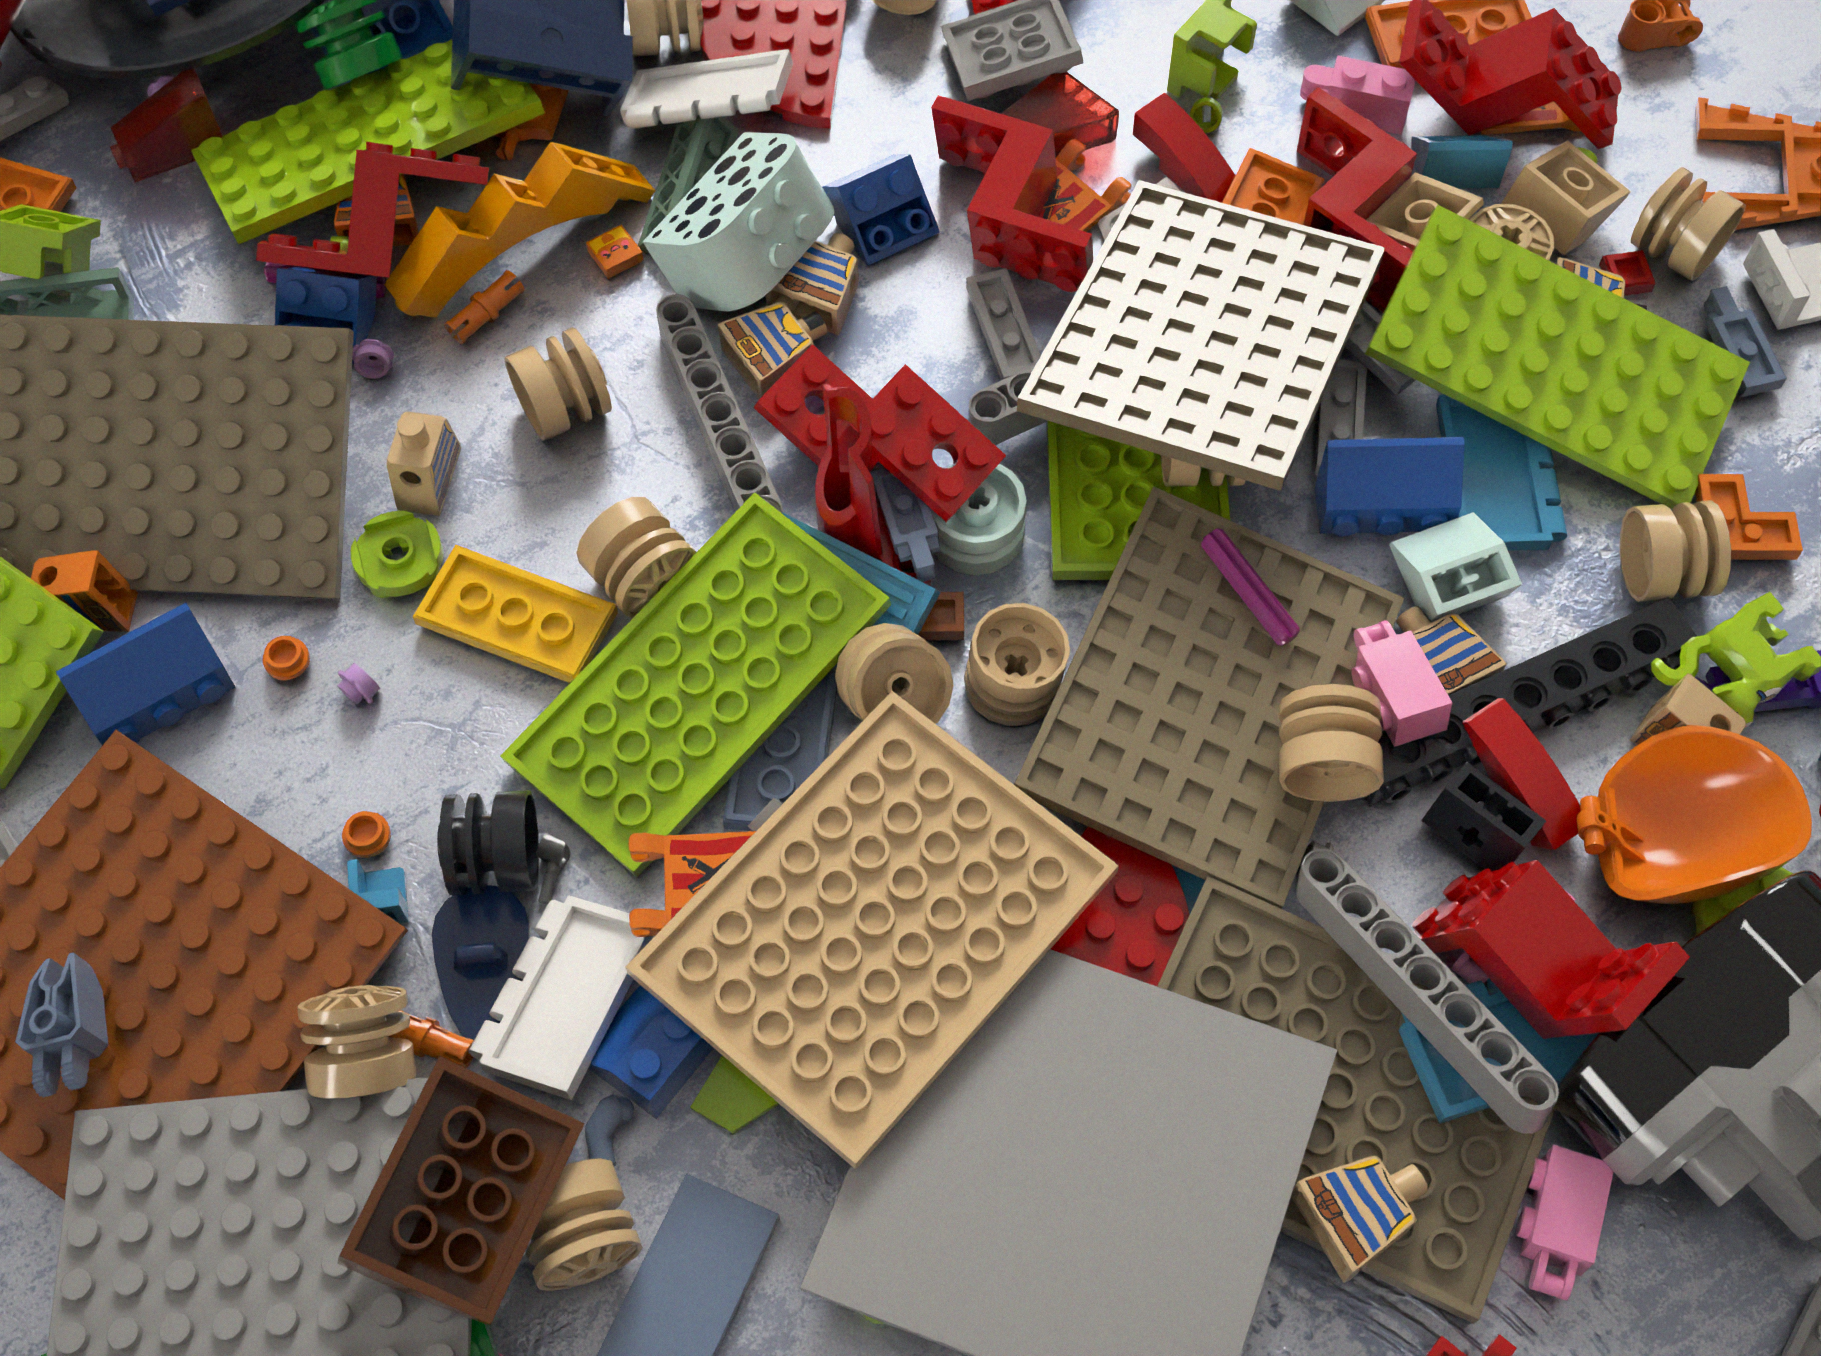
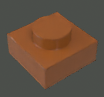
[919,592,964,640]

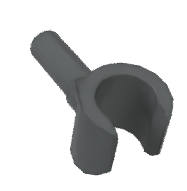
[536,833,571,904]

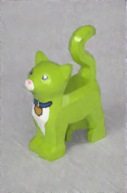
[1651,592,1821,728]

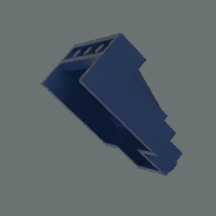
[451,0,633,116]

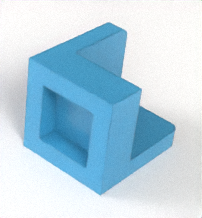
[347,859,409,924]

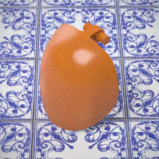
[1577,725,1812,904]

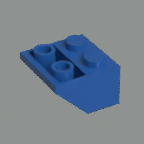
[822,154,940,265]
[275,265,377,364]

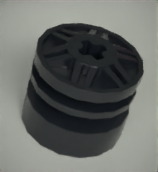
[437,790,539,895]

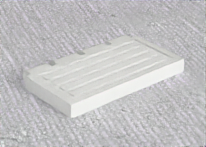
[620,49,793,129]
[468,895,656,1101]

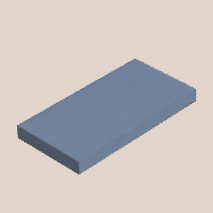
[723,664,837,831]
[596,1173,780,1356]

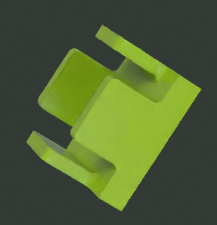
[1167,0,1257,99]
[0,204,101,279]

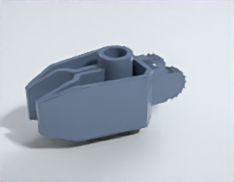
[16,952,108,1097]

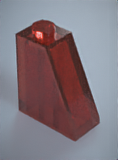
[110,69,223,182]
[1001,71,1120,158]

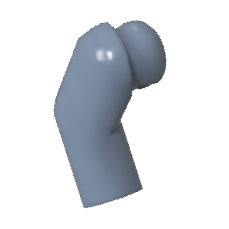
[585,1094,634,1166]

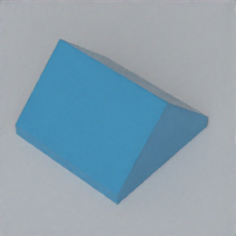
[1411,135,1513,189]

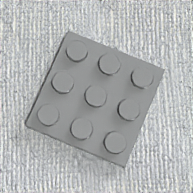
[941,0,1084,101]

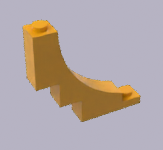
[384,141,656,318]

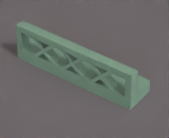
[638,115,739,254]
[0,267,134,320]

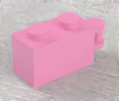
[1300,55,1416,135]
[1352,620,1452,747]
[1516,1144,1613,1301]

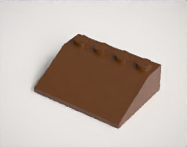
[337,1056,585,1326]

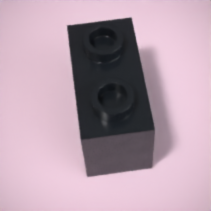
[1421,762,1546,871]

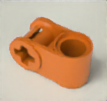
[1618,0,1703,52]

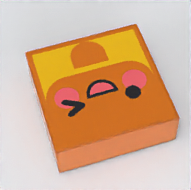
[586,224,644,279]

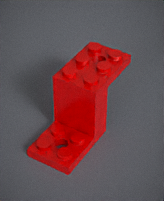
[1399,0,1621,150]
[1296,87,1417,313]
[931,95,1094,292]
[256,142,489,278]
[753,344,1006,522]
[1412,860,1690,1039]

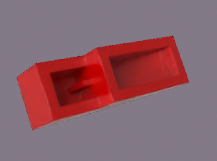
[1132,92,1235,203]
[1462,698,1581,850]

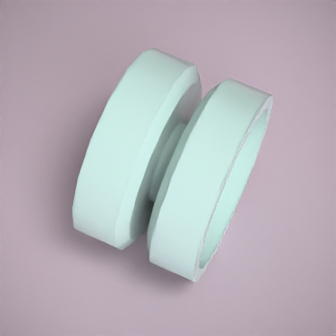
[930,464,1027,575]

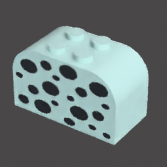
[643,132,834,311]

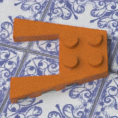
[1695,97,1821,230]

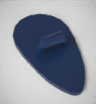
[432,885,530,1040]

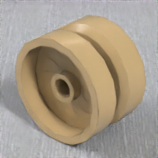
[835,623,953,724]

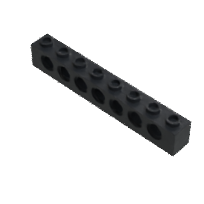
[1364,597,1697,806]

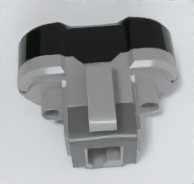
[1554,870,1821,1251]

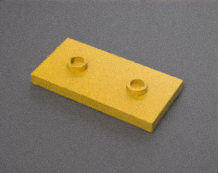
[413,545,618,683]

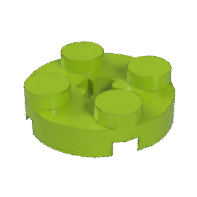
[350,511,444,598]

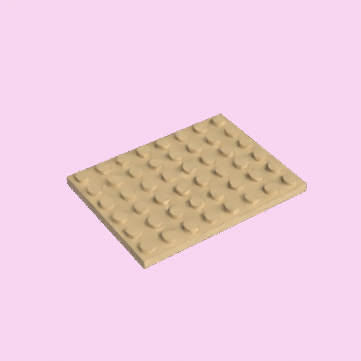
[625,691,1119,1169]

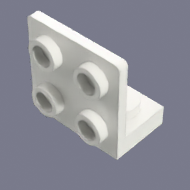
[1743,229,1821,330]

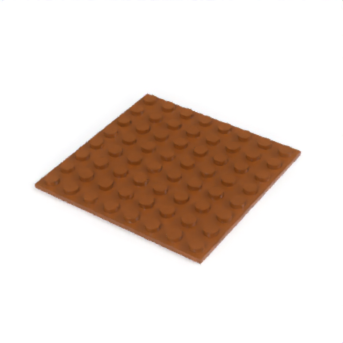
[0,730,408,1200]

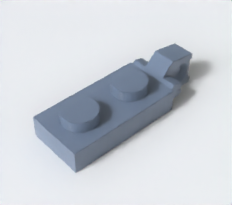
[1703,286,1787,397]
[870,468,940,582]

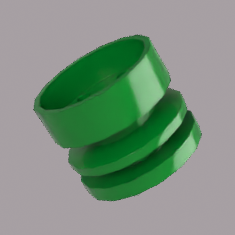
[294,0,403,90]

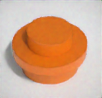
[263,635,310,680]
[342,811,391,858]

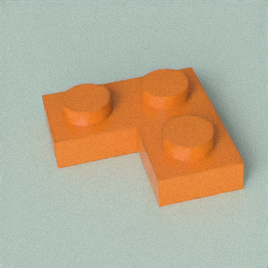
[1695,474,1803,560]

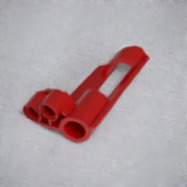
[815,384,931,586]

